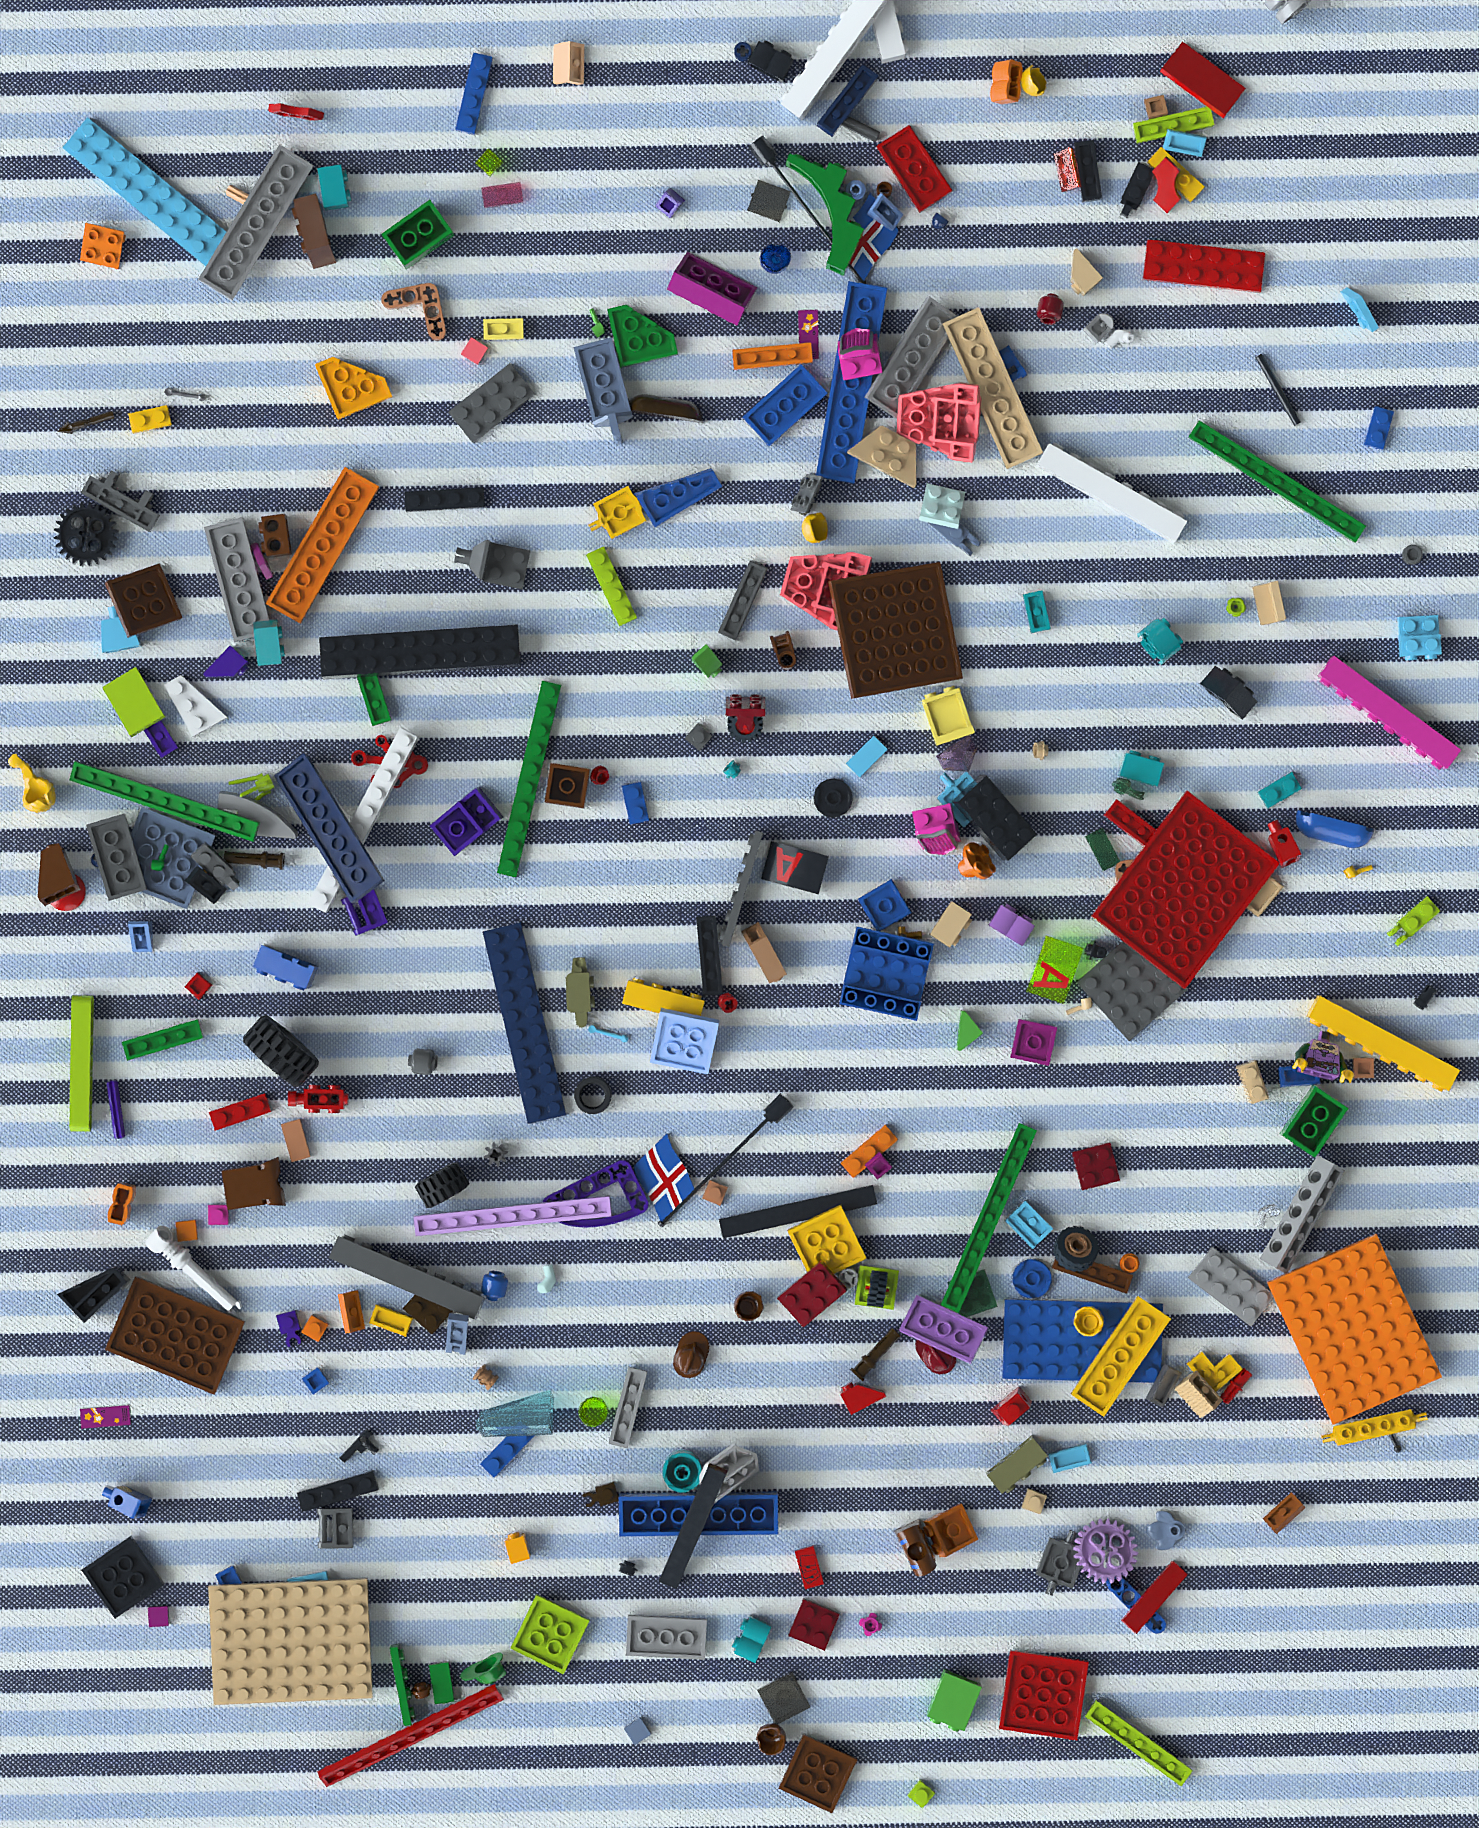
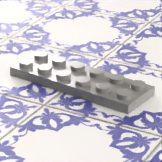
[865,296,958,419]
[204,517,270,642]

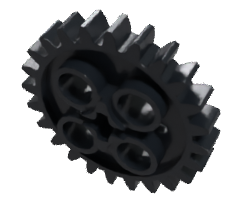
[54,502,119,567]

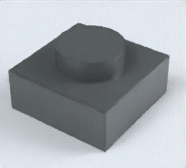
[685,723,713,751]

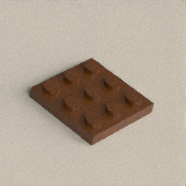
[105,563,183,638]
[778,1733,857,1813]

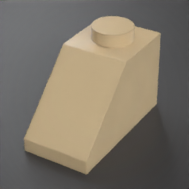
[1070,248,1103,296]

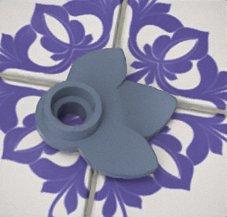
[1146,1511,1186,1550]

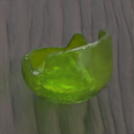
[578,1396,608,1427]

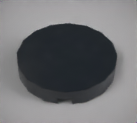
[813,778,853,818]

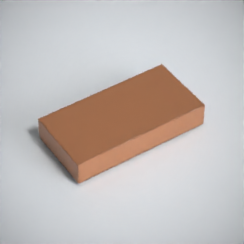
[281,1119,311,1162]

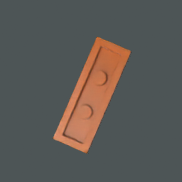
[841,1125,898,1178]

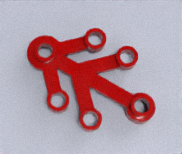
[351,735,428,788]

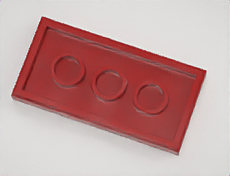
[1160,41,1246,118]
[876,125,953,213]

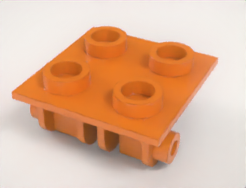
[80,222,126,269]

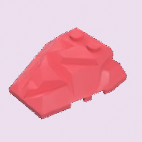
[897,383,982,463]
[780,552,872,631]

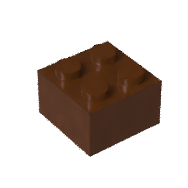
[544,763,591,809]

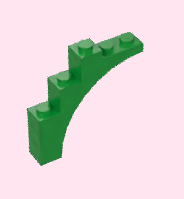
[786,154,864,276]

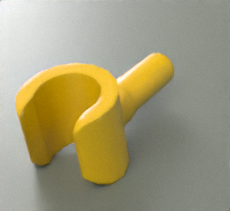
[1343,865,1373,879]

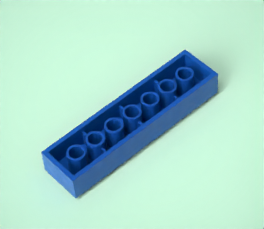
[619,1491,778,1537]

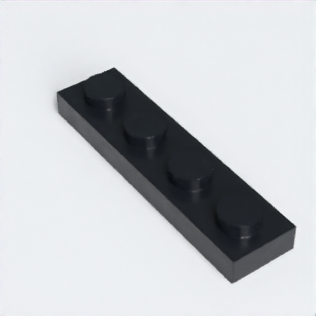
[404,487,485,512]
[696,915,723,996]
[297,1470,379,1512]

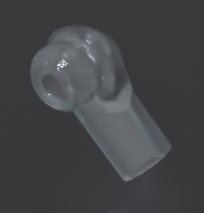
[1254,1204,1280,1229]

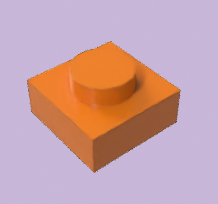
[302,1315,329,1342]

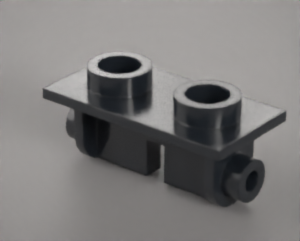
[1084,940,1107,960]

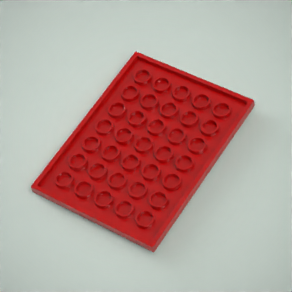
[1091,790,1280,989]

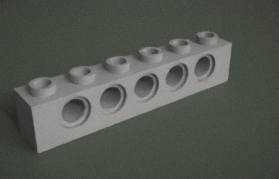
[1260,1155,1345,1274]

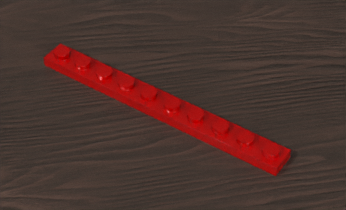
[317,1684,504,1787]

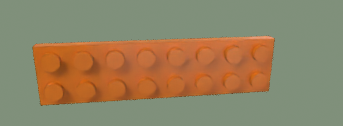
[266,467,379,624]

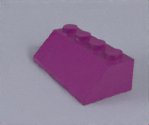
[667,252,757,325]

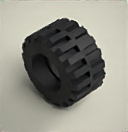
[415,1163,470,1208]

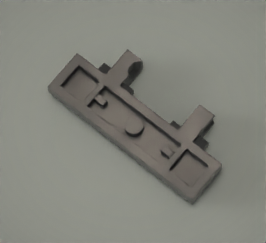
[81,470,160,532]

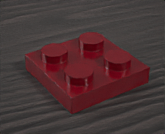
[1071,1142,1120,1191]
[788,1598,840,1651]

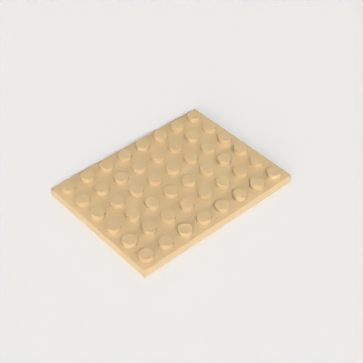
[208,1578,373,1705]

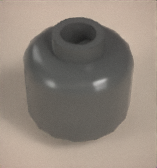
[408,1048,438,1075]

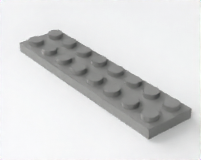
[198,144,314,301]

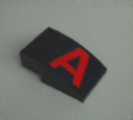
[761,841,829,895]

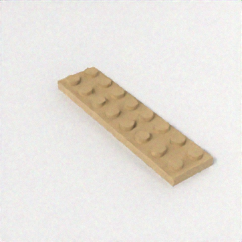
[943,307,1043,469]

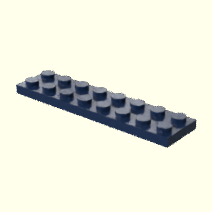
[274,753,385,904]

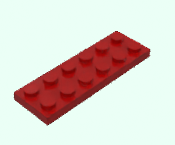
[1142,239,1265,293]

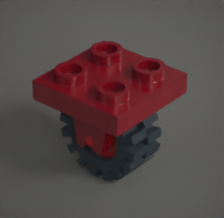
[725,694,765,743]

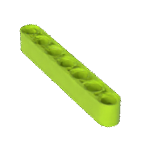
[69,995,94,1132]

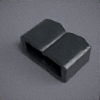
[747,40,794,83]

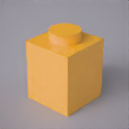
[504,1531,531,1564]

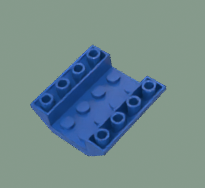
[839,926,934,1021]

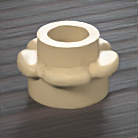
[1033,741,1048,760]

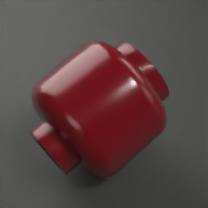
[1037,293,1064,325]

